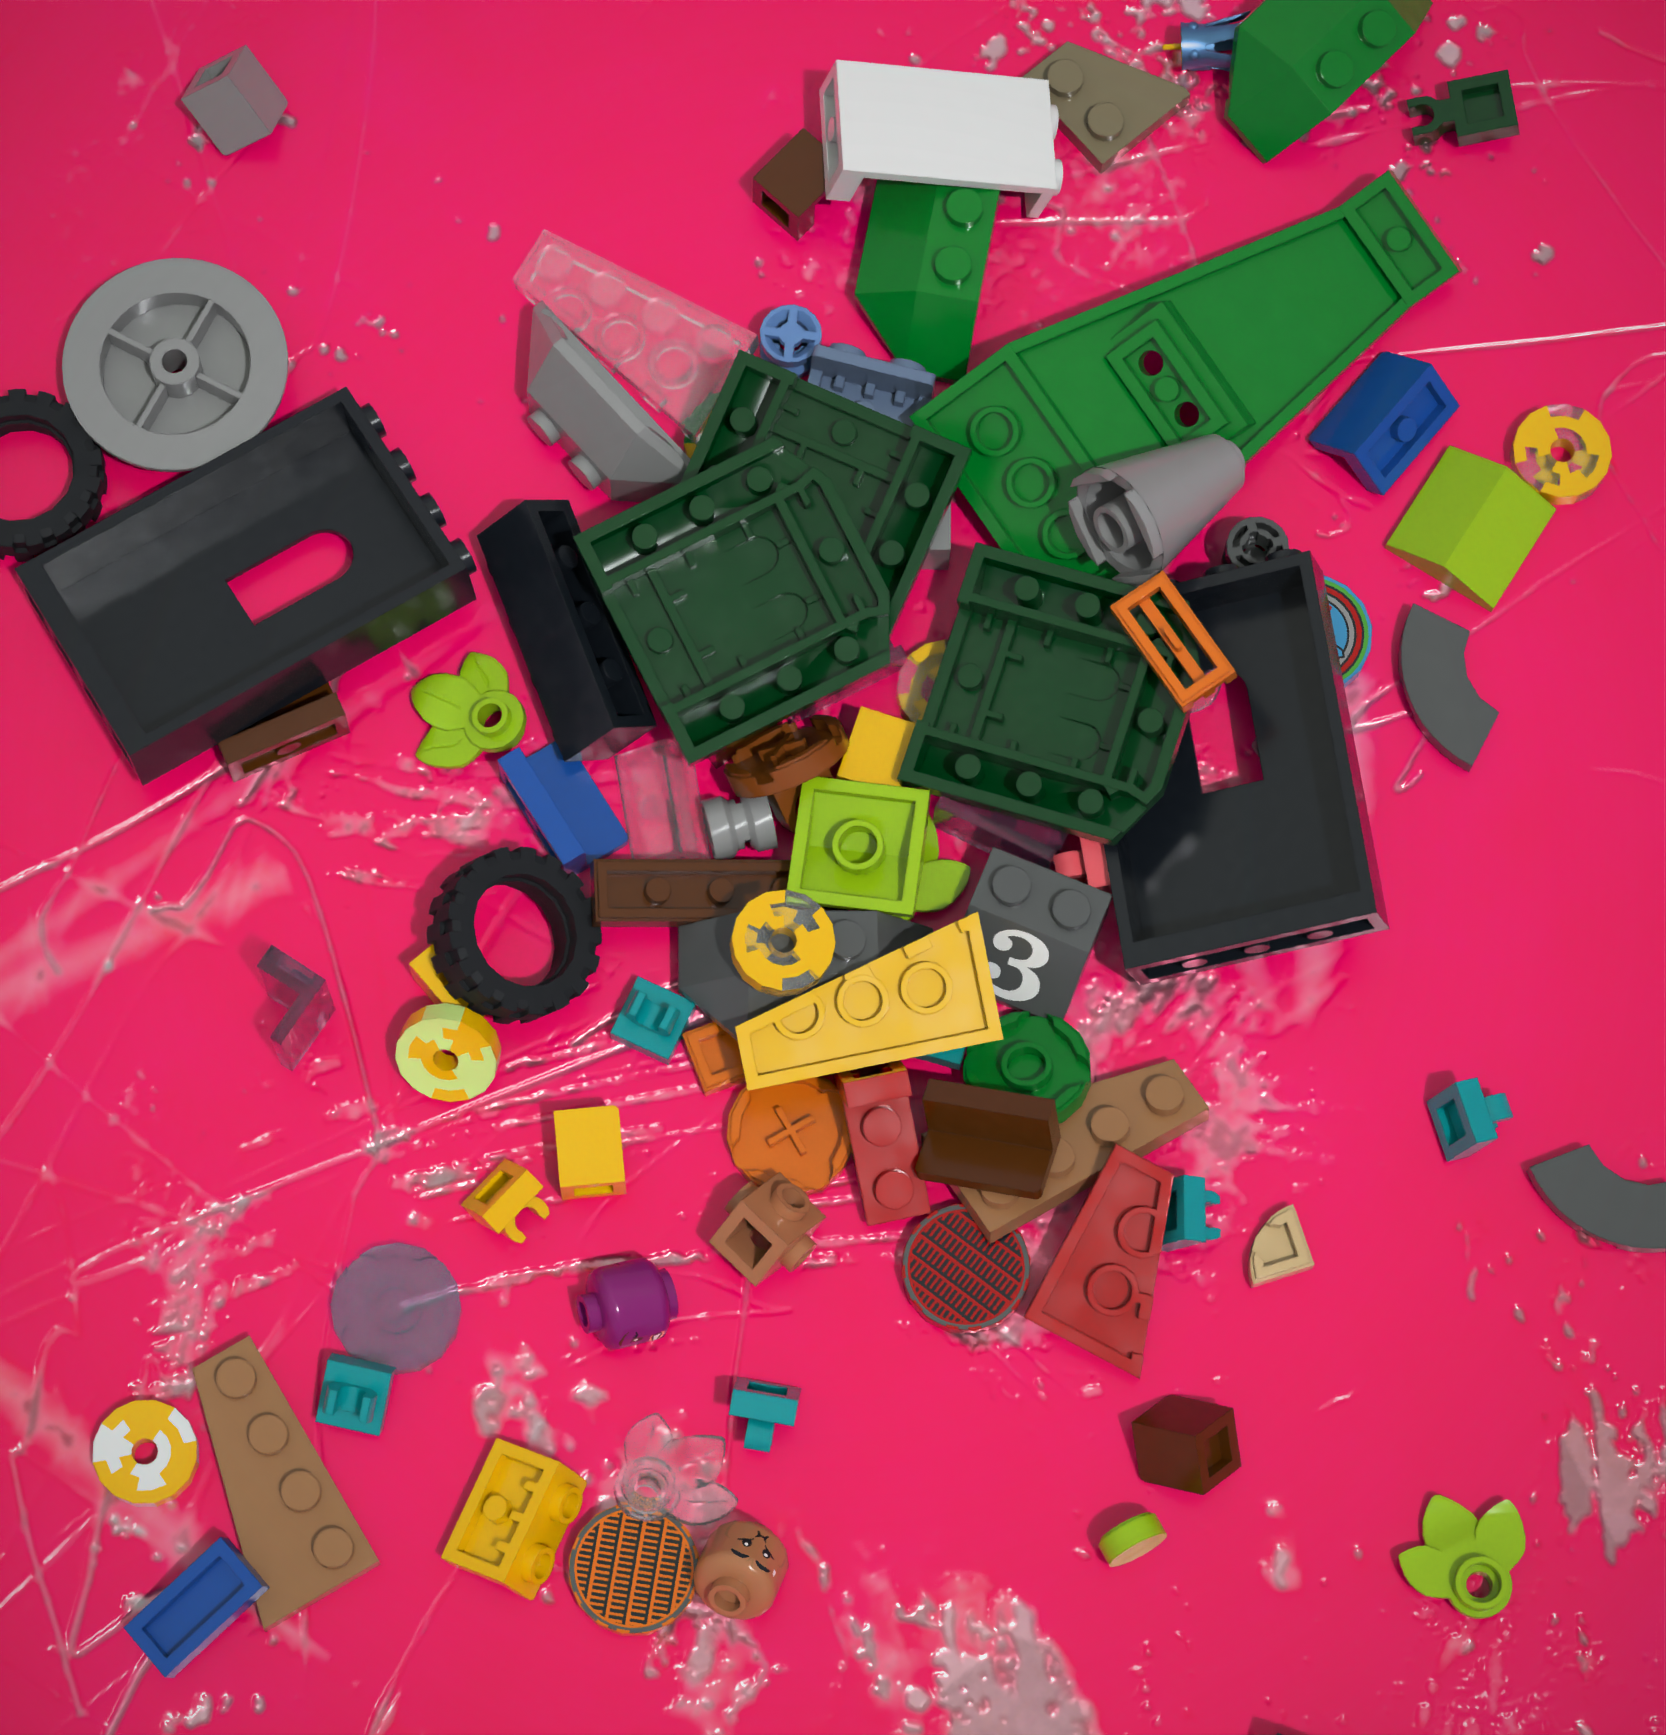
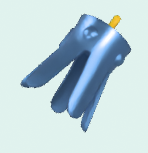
[1162,10,1251,71]

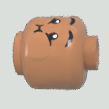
[693,1520,789,1620]

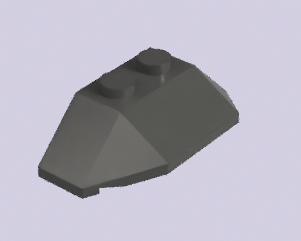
[677,910,933,1041]

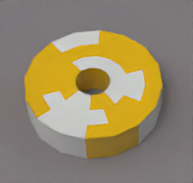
[93,1400,199,1507]

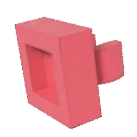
[1053,837,1113,900]

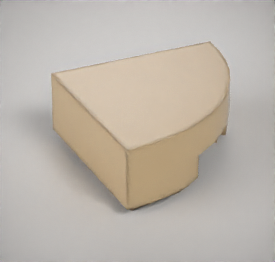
[1248,1204,1315,1288]

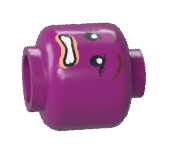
[576,1257,678,1350]

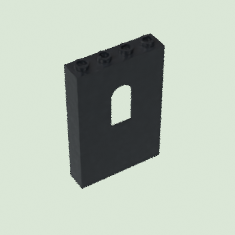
[15,387,477,786]
[1104,549,1390,985]

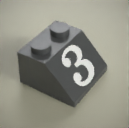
[965,847,1112,1020]

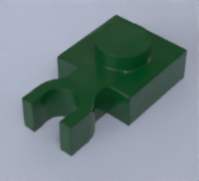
[1407,70,1520,147]

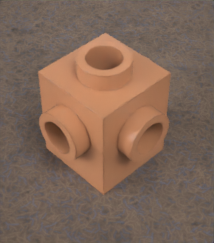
[709,1172,826,1287]

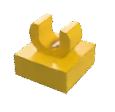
[461,1158,550,1244]

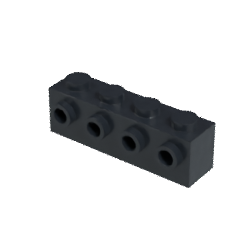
[477,500,657,762]

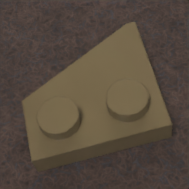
[1023,41,1190,174]

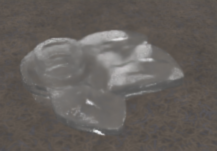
[614,1413,738,1526]

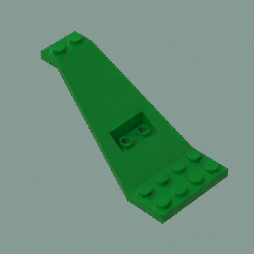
[909,170,1462,580]

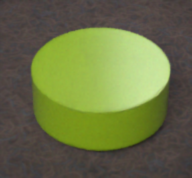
[1098,1512,1167,1567]

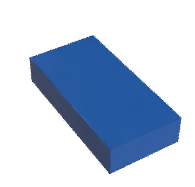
[123,1537,270,1678]

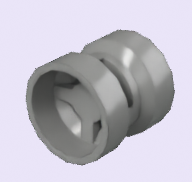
[701,796,778,860]

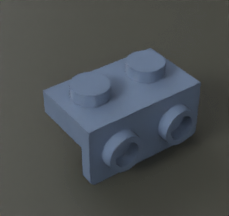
[807,343,936,427]

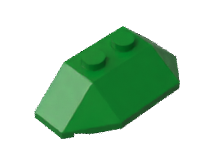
[1224,0,1433,164]
[854,179,1001,384]

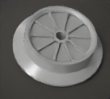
[62,258,289,472]

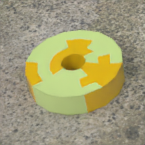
[395,1003,501,1102]

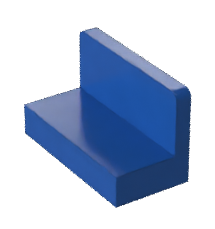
[1309,351,1460,495]
[497,741,628,875]

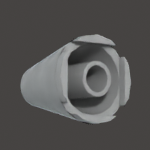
[1068,434,1246,587]

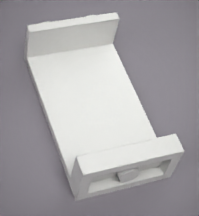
[819,59,1063,218]

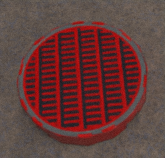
[901,1203,1031,1334]

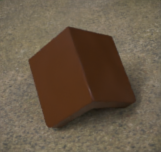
[753,128,826,241]
[1131,1395,1241,1495]

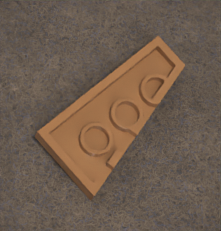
[921,1059,1209,1244]
[192,1335,381,1632]

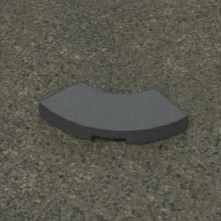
[1398,603,1499,772]
[1526,1144,1666,1253]

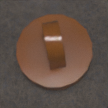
[724,715,850,834]

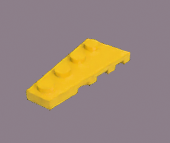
[734,911,1003,1091]

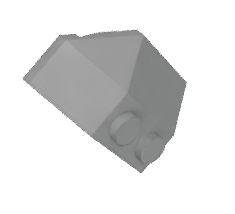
[527,300,690,502]

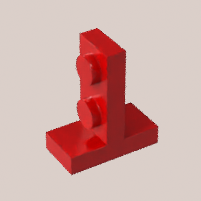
[833,1060,931,1226]

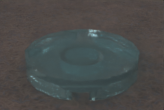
[330,1243,462,1375]

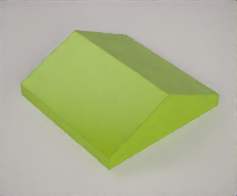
[1385,445,1556,612]
[785,777,931,918]

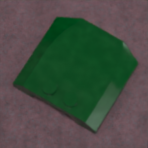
[680,349,972,641]
[573,437,890,767]
[897,542,1201,847]

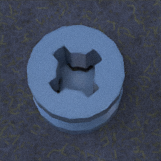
[760,304,822,378]

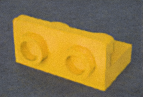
[441,1438,587,1600]

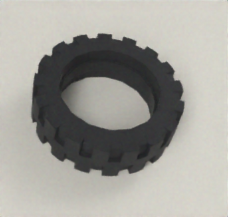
[0,389,108,562]
[427,847,602,1024]

